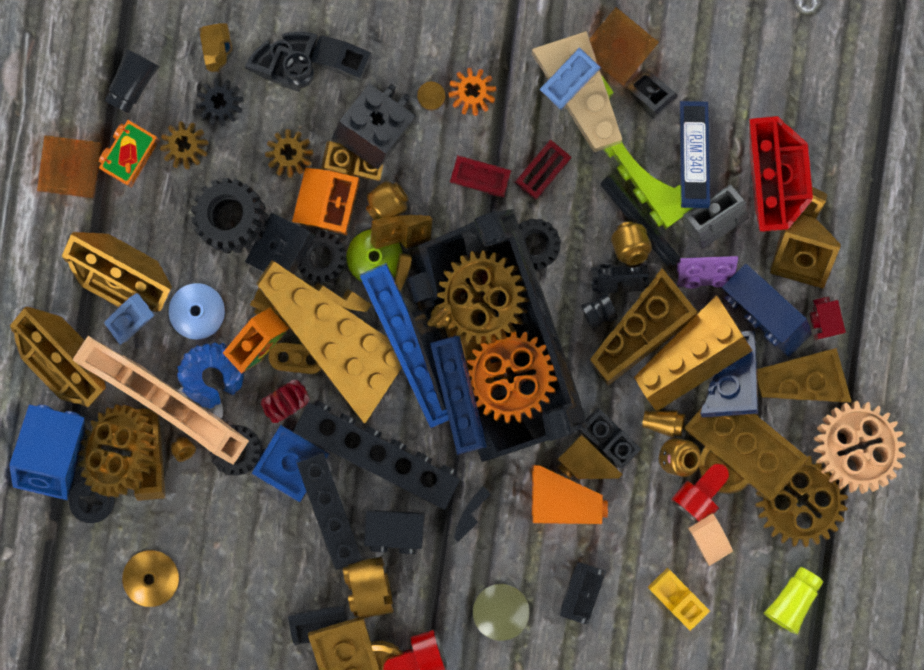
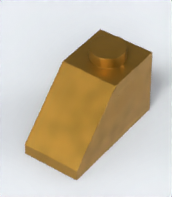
[557,435,623,479]

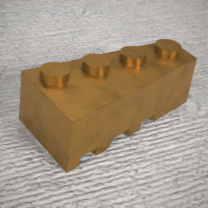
[634,295,753,411]

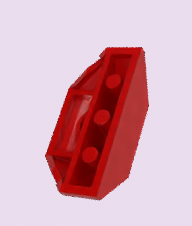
[749,116,813,232]

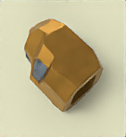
[199,23,232,72]

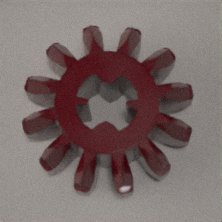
[260,380,310,423]

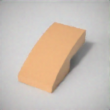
[688,513,733,566]

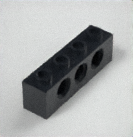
[295,451,362,570]

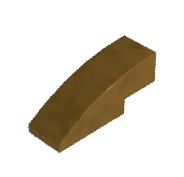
[131,408,165,501]

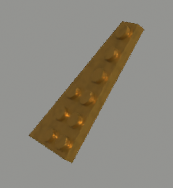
[256,260,402,424]

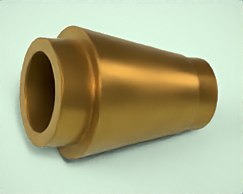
[642,410,685,438]

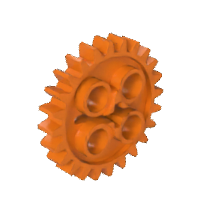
[467,330,558,423]

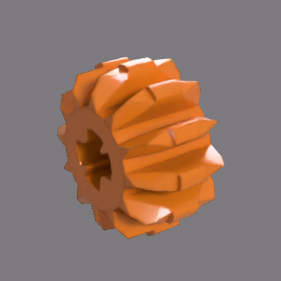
[449,68,496,116]

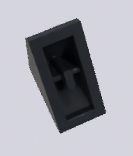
[625,68,678,120]

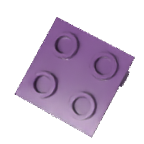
[677,256,738,289]

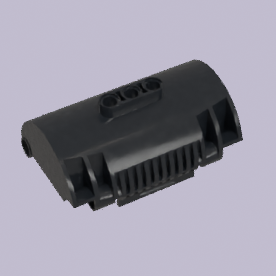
[405,209,589,462]

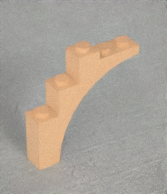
[72,336,249,465]

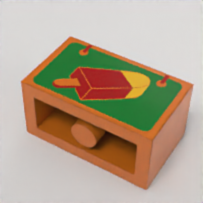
[98,120,160,188]
[223,308,289,374]

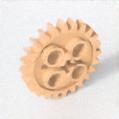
[813,401,906,494]

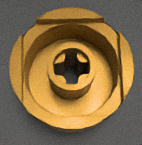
[343,556,394,618]

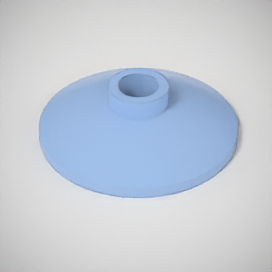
[169,283,225,340]

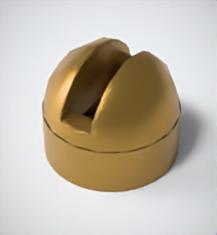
[171,437,196,462]

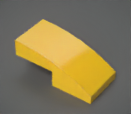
[647,568,710,631]

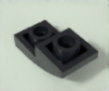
[581,407,641,469]

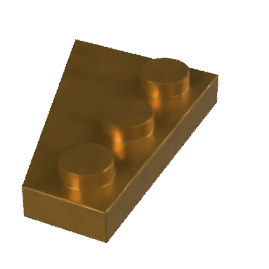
[757,348,852,403]

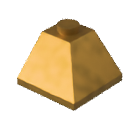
[770,215,841,289]

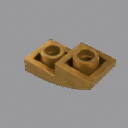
[321,141,384,181]

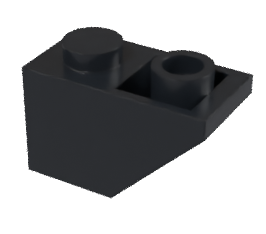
[310,35,372,83]

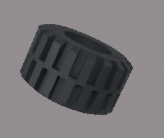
[191,178,268,254]

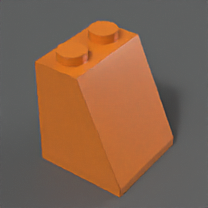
[532,465,608,524]

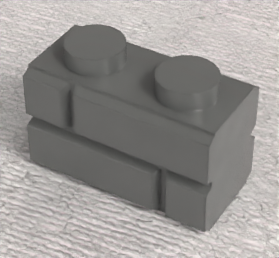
[683,185,749,249]

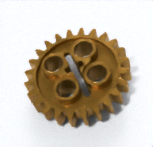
[437,251,529,344]
[78,404,155,497]
[755,456,848,548]

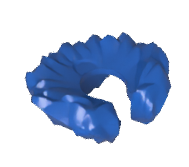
[177,343,244,409]

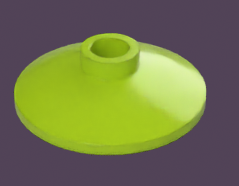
[347,229,402,283]

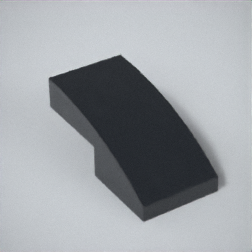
[454,486,491,542]

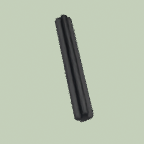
[600,175,680,268]

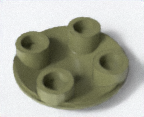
[473,584,529,641]

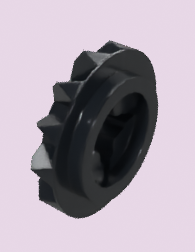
[69,479,114,523]

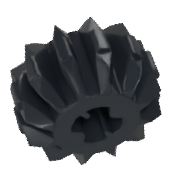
[196,79,244,127]

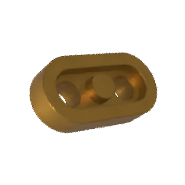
[269,343,322,374]

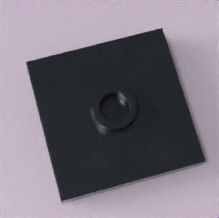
[245,212,315,274]

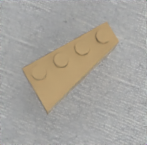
[532,31,622,152]

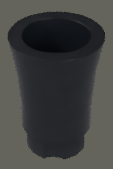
[105,48,160,113]

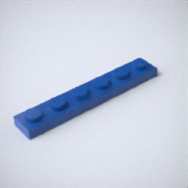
[360,263,449,428]

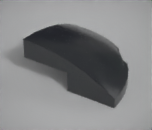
[245,32,318,92]

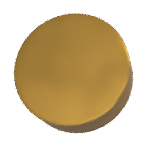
[417,81,445,111]

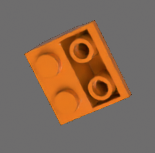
[292,167,360,235]

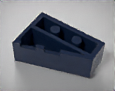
[722,263,812,358]

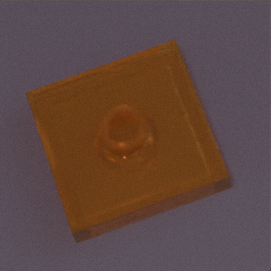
[589,7,659,87]
[37,135,101,199]

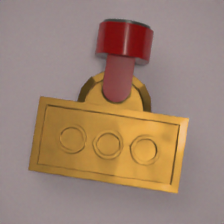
[671,408,808,524]
[308,617,448,670]

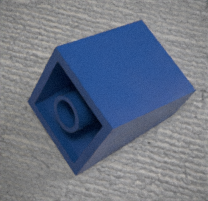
[9,405,85,500]

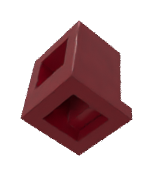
[810,296,846,340]

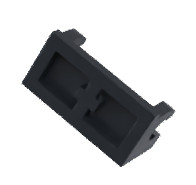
[559,561,606,624]
[288,604,348,645]

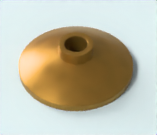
[122,550,179,607]

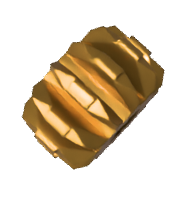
[160,121,209,170]
[265,129,313,178]

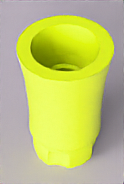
[764,567,823,635]

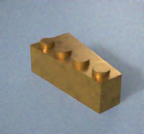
[590,268,697,386]

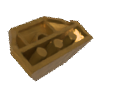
[62,232,172,312]
[10,306,106,407]

